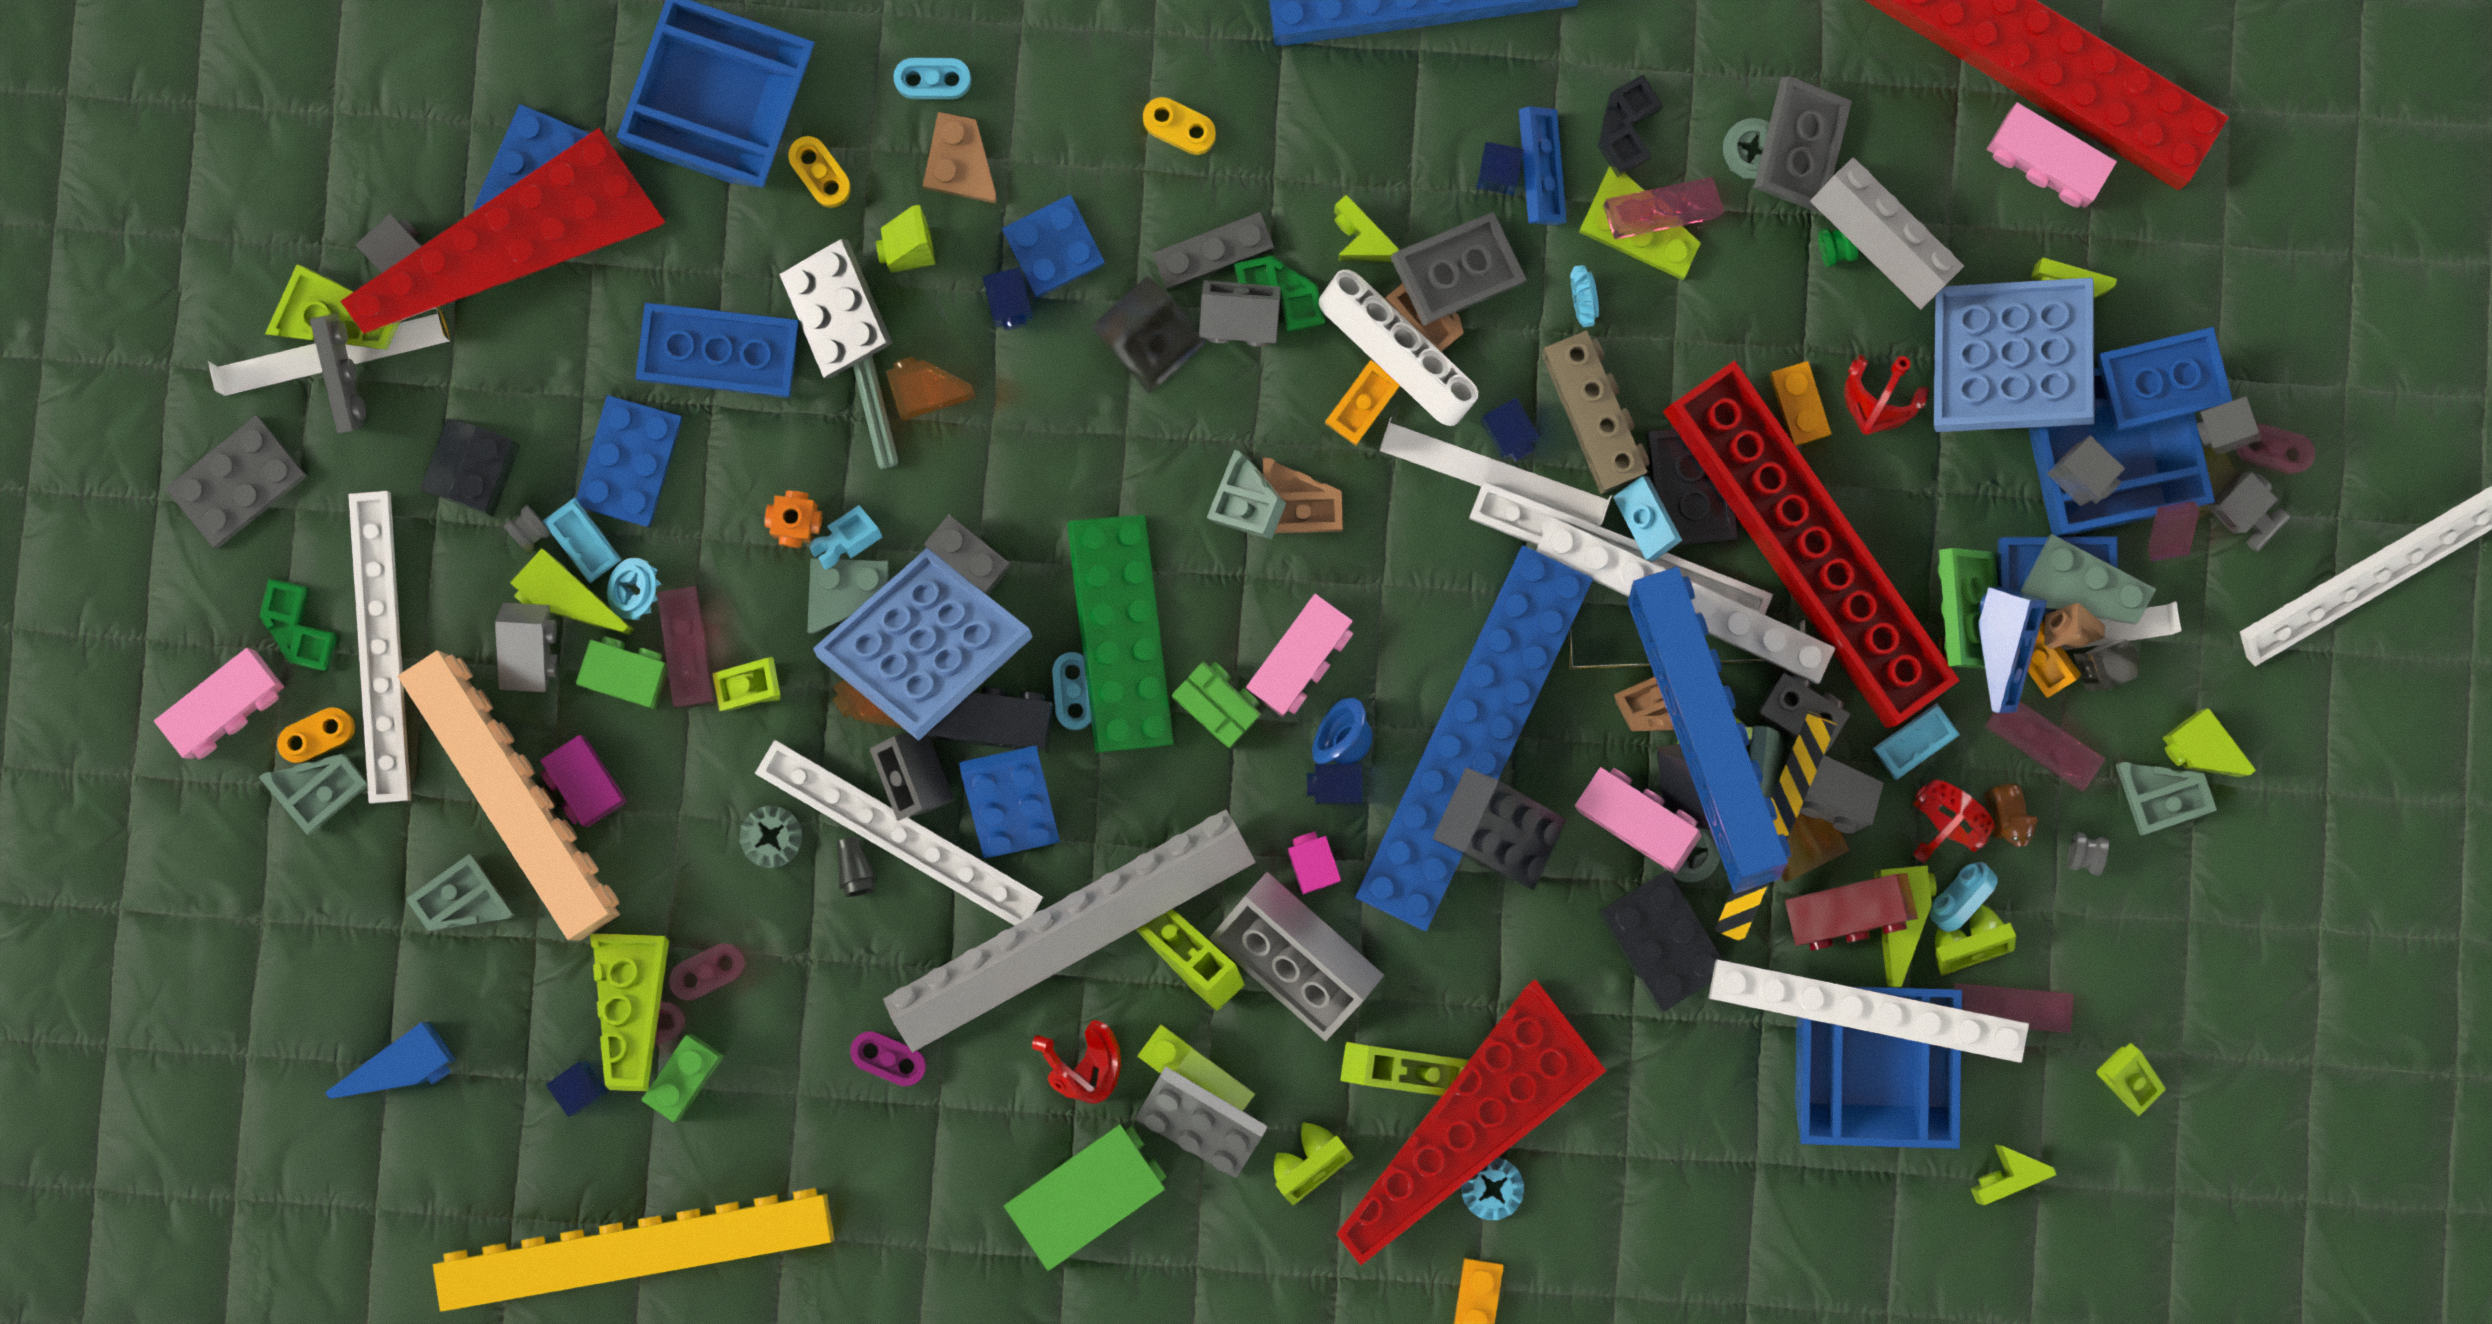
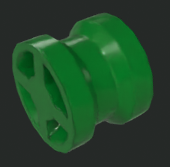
[1818,228,1858,267]

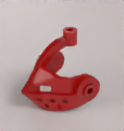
[1844,354,1929,435]
[1912,780,1995,863]
[1032,1020,1121,1104]

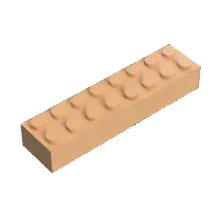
[397,650,620,941]

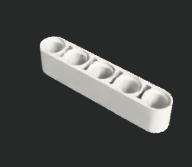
[1319,270,1478,426]

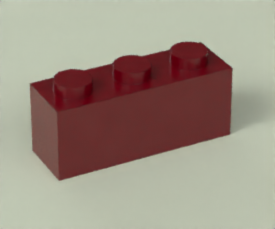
[1785,873,1918,951]

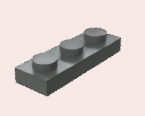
[1153,212,1274,291]
[310,313,366,433]

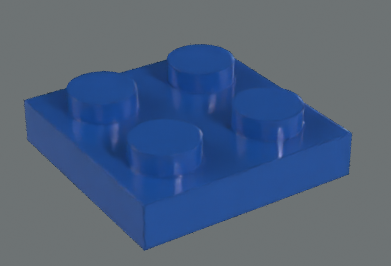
[1002,194,1105,299]

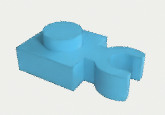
[808,505,882,569]

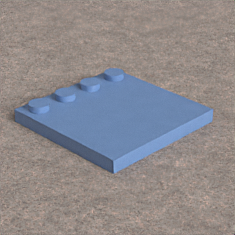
[1934,278,2094,432]
[813,548,1033,741]

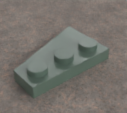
[2020,534,2156,624]

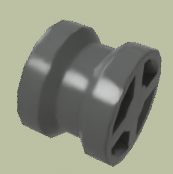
[503,504,552,554]
[2067,832,2109,876]

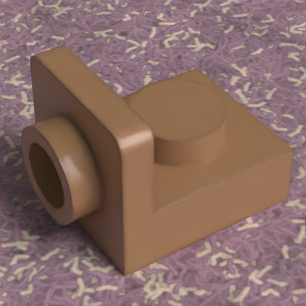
[2044,603,2105,650]

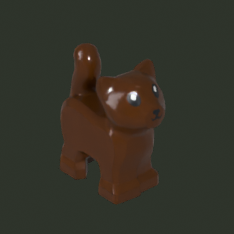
[1984,783,2038,847]

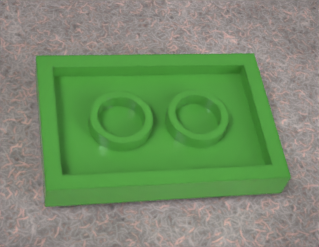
[1938,548,1998,669]

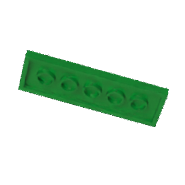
[1067,514,1174,753]

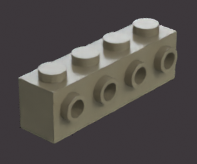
[1541,330,1650,495]

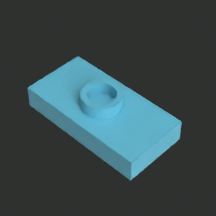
[1613,475,1682,562]
[542,497,622,583]
[1872,703,1960,780]

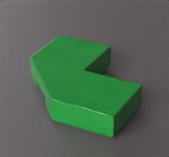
[1234,256,1325,332]
[259,578,338,672]

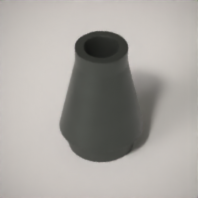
[836,837,877,897]

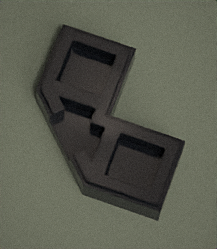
[1597,75,1663,178]

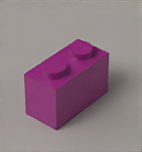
[540,735,627,827]

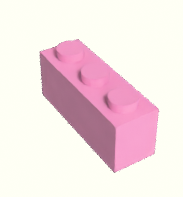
[1986,102,2117,208]
[1246,594,1354,717]
[154,648,284,760]
[1575,767,1701,875]

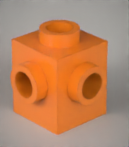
[765,490,823,548]

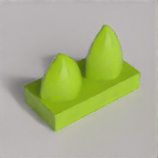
[1935,904,2016,976]
[1274,1122,1354,1206]

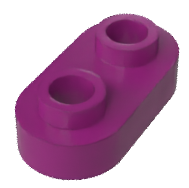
[850,1031,927,1086]

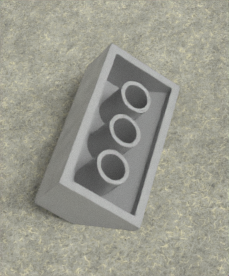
[1810,158,1964,310]
[1209,872,1384,1042]

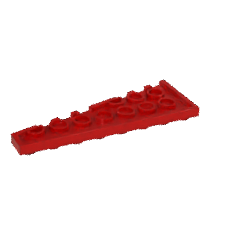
[340,128,665,334]
[1336,979,1607,1266]

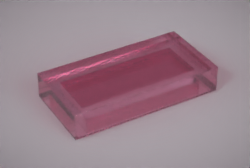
[2148,501,2199,562]

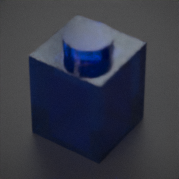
[1476,142,1524,196]
[982,267,1033,330]
[1480,398,1540,462]
[1307,764,1362,805]
[546,1061,608,1117]

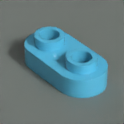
[893,58,971,99]
[1052,652,1091,730]
[1930,862,1998,932]

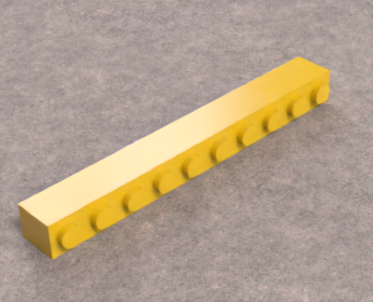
[433,1188,835,1312]

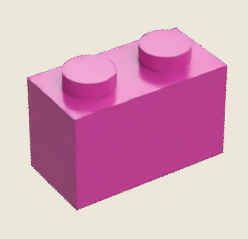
[1287,832,1341,895]

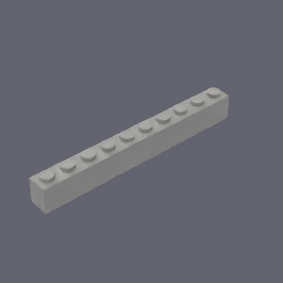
[883,809,1256,1053]

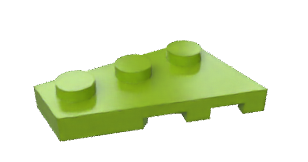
[1579,166,1701,280]
[265,264,401,350]

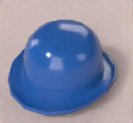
[1312,698,1373,766]

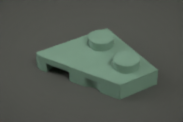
[1207,450,1286,539]
[807,559,889,634]
[259,754,368,835]
[2116,762,2217,835]
[406,854,515,931]

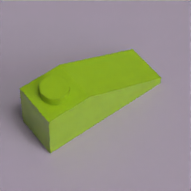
[876,205,936,273]
[510,548,634,635]
[1874,865,1936,987]
[1135,909,1245,1011]
[1137,1024,1255,1111]
[1340,1042,1469,1096]

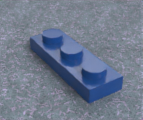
[1519,106,1567,226]

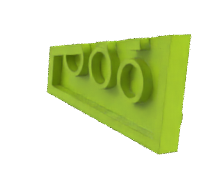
[590,934,669,1091]

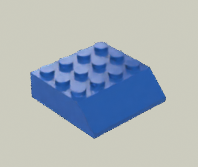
[617,0,815,188]
[2028,367,2215,537]
[1795,987,1962,1149]

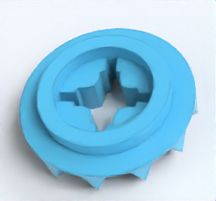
[1570,265,1599,327]
[607,558,661,620]
[1461,1158,1524,1220]

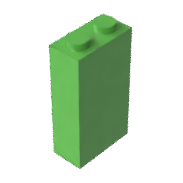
[1004,1123,1167,1271]

